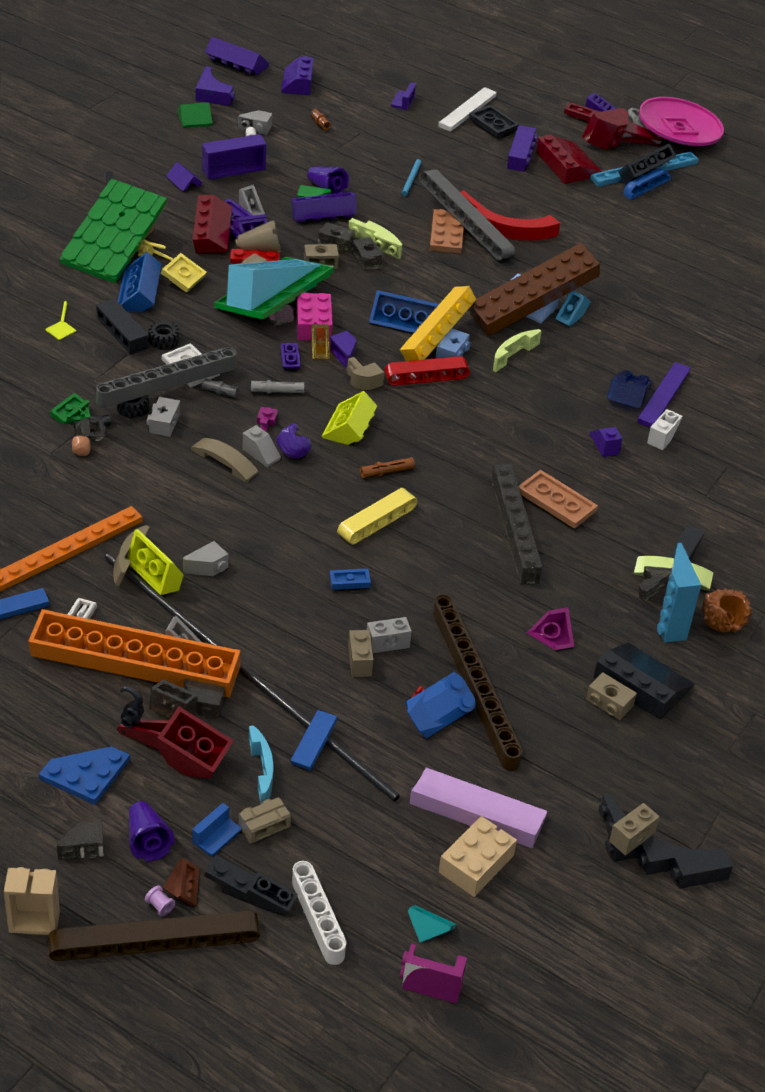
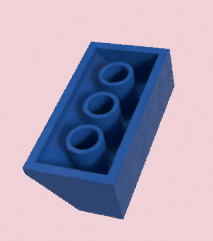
[118,252,161,312]
[369,290,439,333]

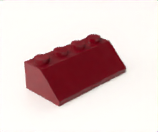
[193,195,232,254]

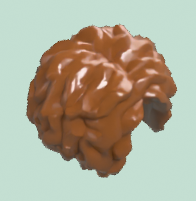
[701,588,752,633]

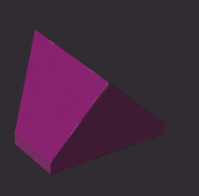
[527,607,574,650]

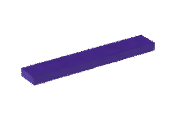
[637,362,691,428]

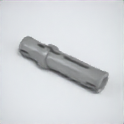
[251,380,304,394]

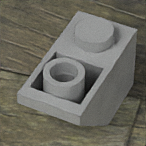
[238,110,272,135]

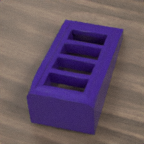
[585,93,616,112]

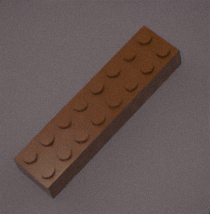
[470,243,600,337]

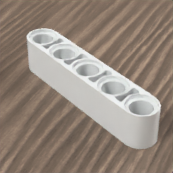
[292,861,346,965]

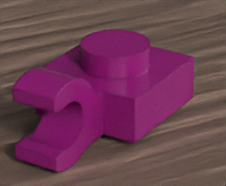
[257,407,278,432]

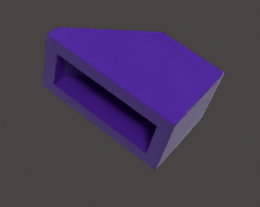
[329,331,357,368]
[590,427,623,457]

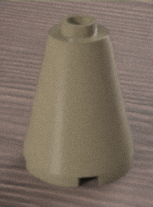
[236,220,281,252]

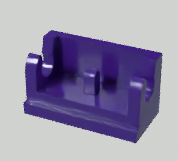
[232,214,268,239]

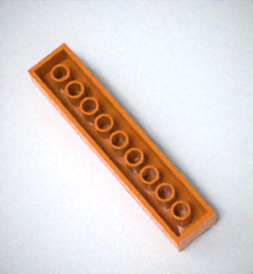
[28,609,241,698]

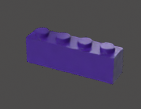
[507,125,538,172]
[291,192,357,222]

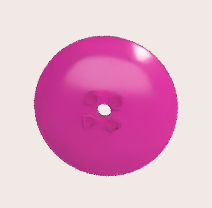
[639,97,724,146]

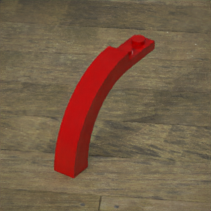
[460,191,560,241]

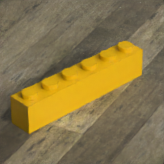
[400,286,477,361]

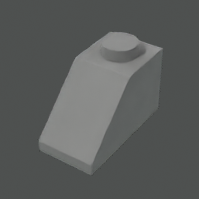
[242,425,281,468]
[183,541,228,576]

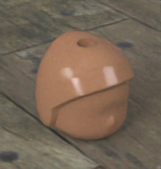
[72,436,91,457]

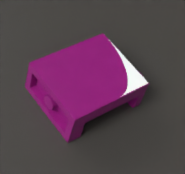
[399,944,467,1004]

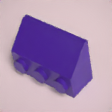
[281,56,314,95]

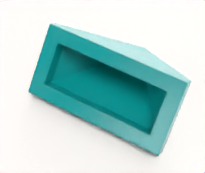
[408,905,456,942]

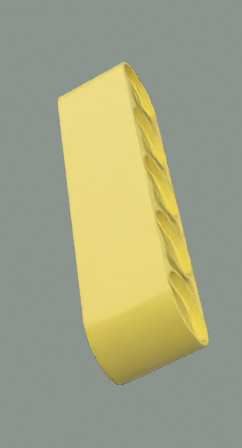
[337,488,418,545]

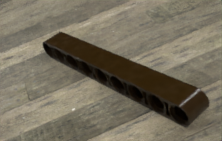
[48,911,260,961]

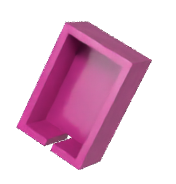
[297,293,332,341]

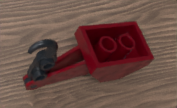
[117,686,234,778]

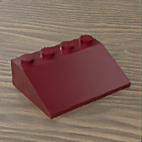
[536,135,602,184]

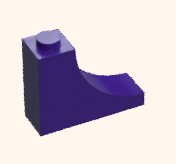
[196,66,235,106]

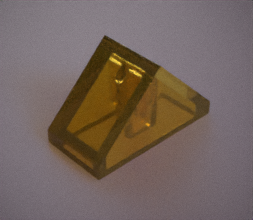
[311,324,330,359]

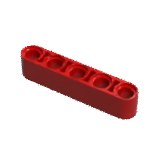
[384,356,470,386]

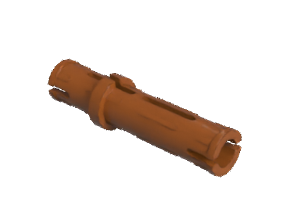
[360,457,415,478]

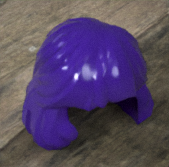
[276,423,311,459]

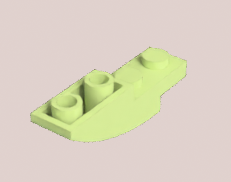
[348,218,402,259]

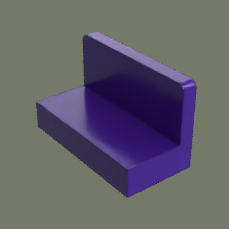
[391,83,416,110]
[167,162,203,192]

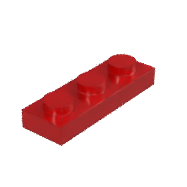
[230,249,280,264]

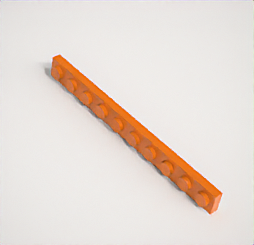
[0,506,143,592]

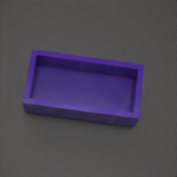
[202,134,267,180]

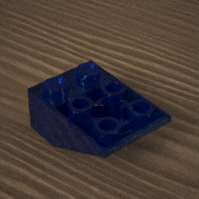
[607,370,653,408]

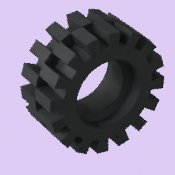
[148,320,179,350]
[117,395,149,418]

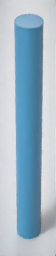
[401,159,422,196]

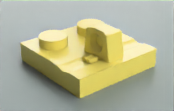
[161,253,207,292]

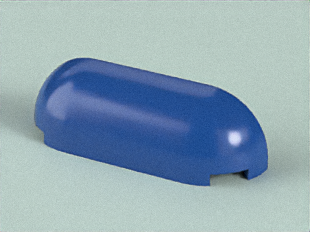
[624,168,671,200]

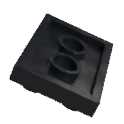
[469,105,520,138]

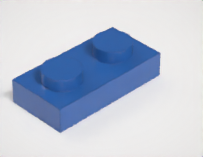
[329,568,371,590]

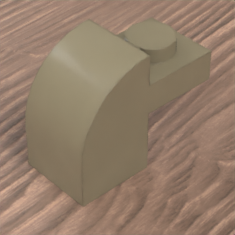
[346,357,384,390]

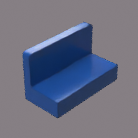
[192,803,241,857]

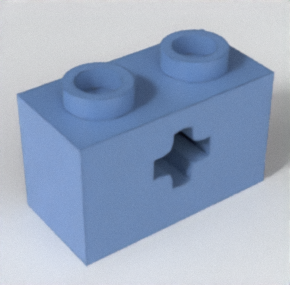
[436,328,470,358]

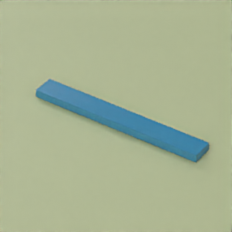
[590,152,699,187]

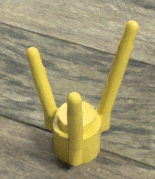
[137,240,173,261]

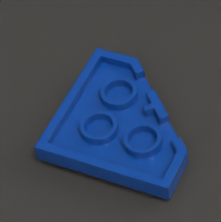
[39,746,130,805]

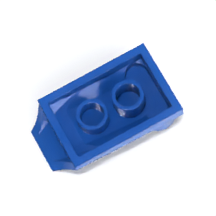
[404,672,475,738]

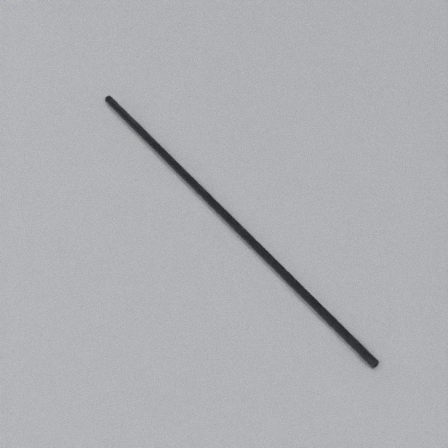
[105,552,400,802]

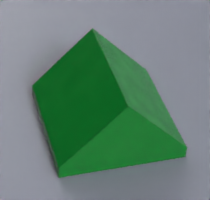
[177,102,212,128]

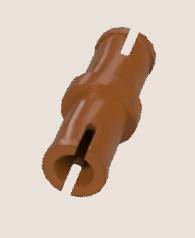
[310,109,331,131]

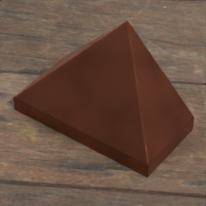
[163,858,199,907]

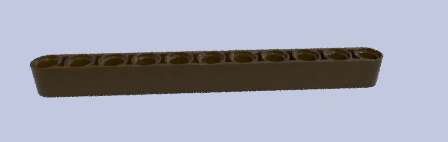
[433,594,522,771]

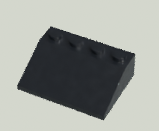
[594,642,695,720]

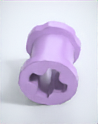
[145,886,175,917]

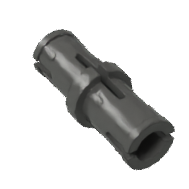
[202,378,239,398]

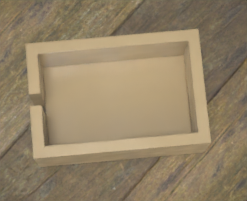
[439,816,517,897]
[4,867,60,935]

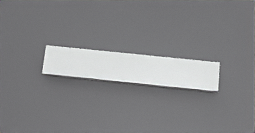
[438,87,497,132]

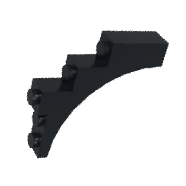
[599,794,733,889]

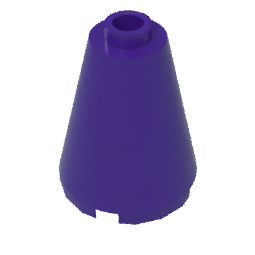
[307,166,349,194]
[129,801,175,862]

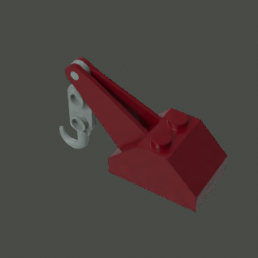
[582,108,663,150]

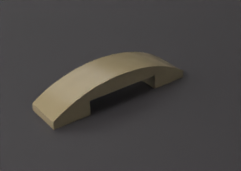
[191,438,258,483]
[113,525,149,586]

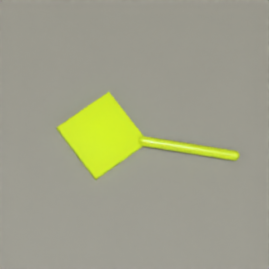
[45,301,76,341]

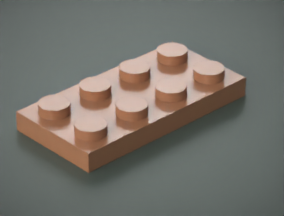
[430,209,464,253]
[517,470,598,529]

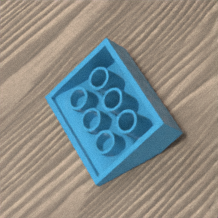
[657,543,701,643]

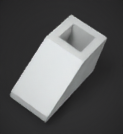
[647,409,682,450]

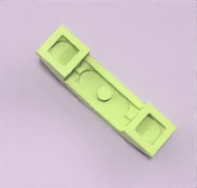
[493,329,541,372]
[634,556,713,591]

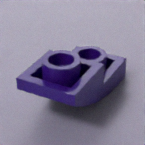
[280,343,300,369]

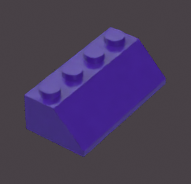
[205,37,269,75]

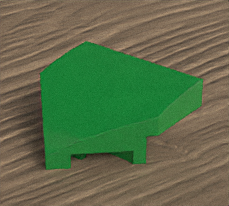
[50,393,90,424]

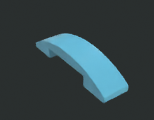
[249,726,273,805]

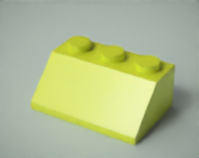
[322,391,377,445]
[127,529,184,595]

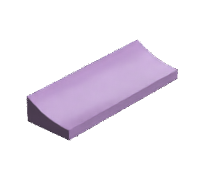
[410,768,547,848]

